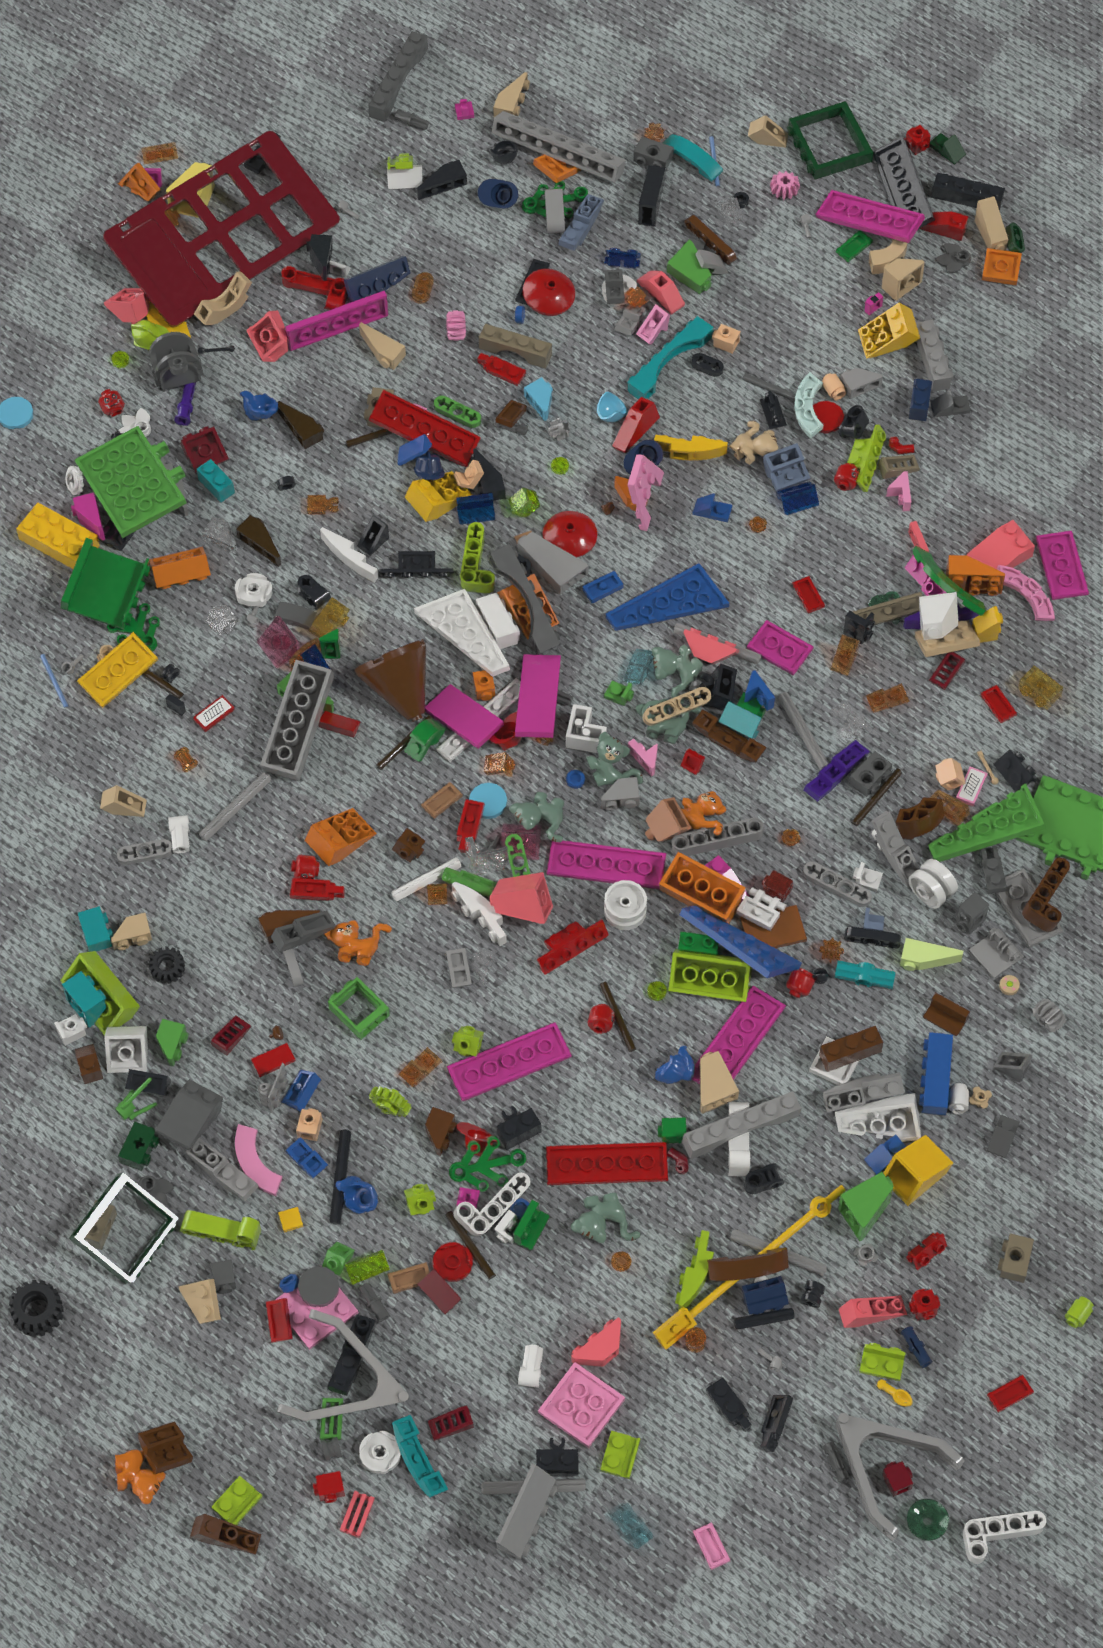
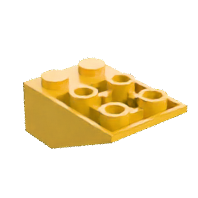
[858,302,920,359]
[405,471,474,522]

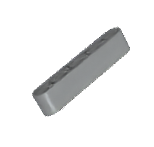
[672,818,764,856]

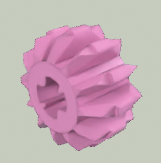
[770,171,800,201]
[446,310,466,341]

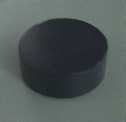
[277,476,296,491]

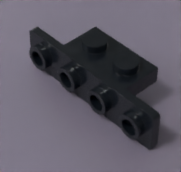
[379,551,454,577]

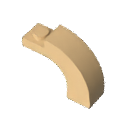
[869,239,908,275]
[194,272,252,325]

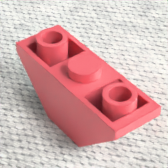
[637,271,685,315]
[684,627,739,664]
[571,1317,621,1367]

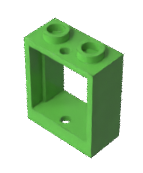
[328,977,390,1040]

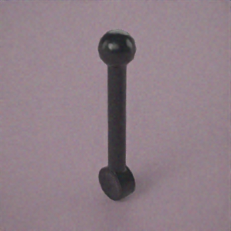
[198,345,235,354]

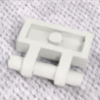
[736,887,786,931]

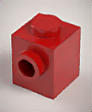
[313,1471,345,1503]

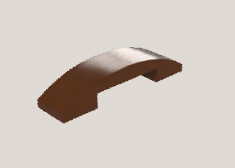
[692,709,766,763]
[707,1247,789,1281]

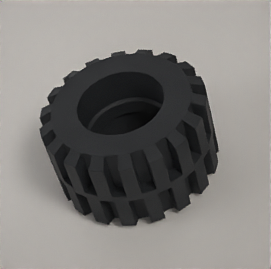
[9,1280,64,1337]

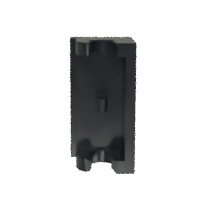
[125,1069,171,1096]

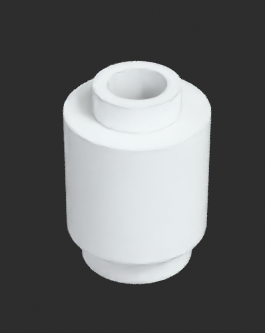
[948,1083,969,1114]

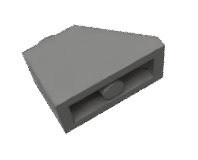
[840,368,883,399]

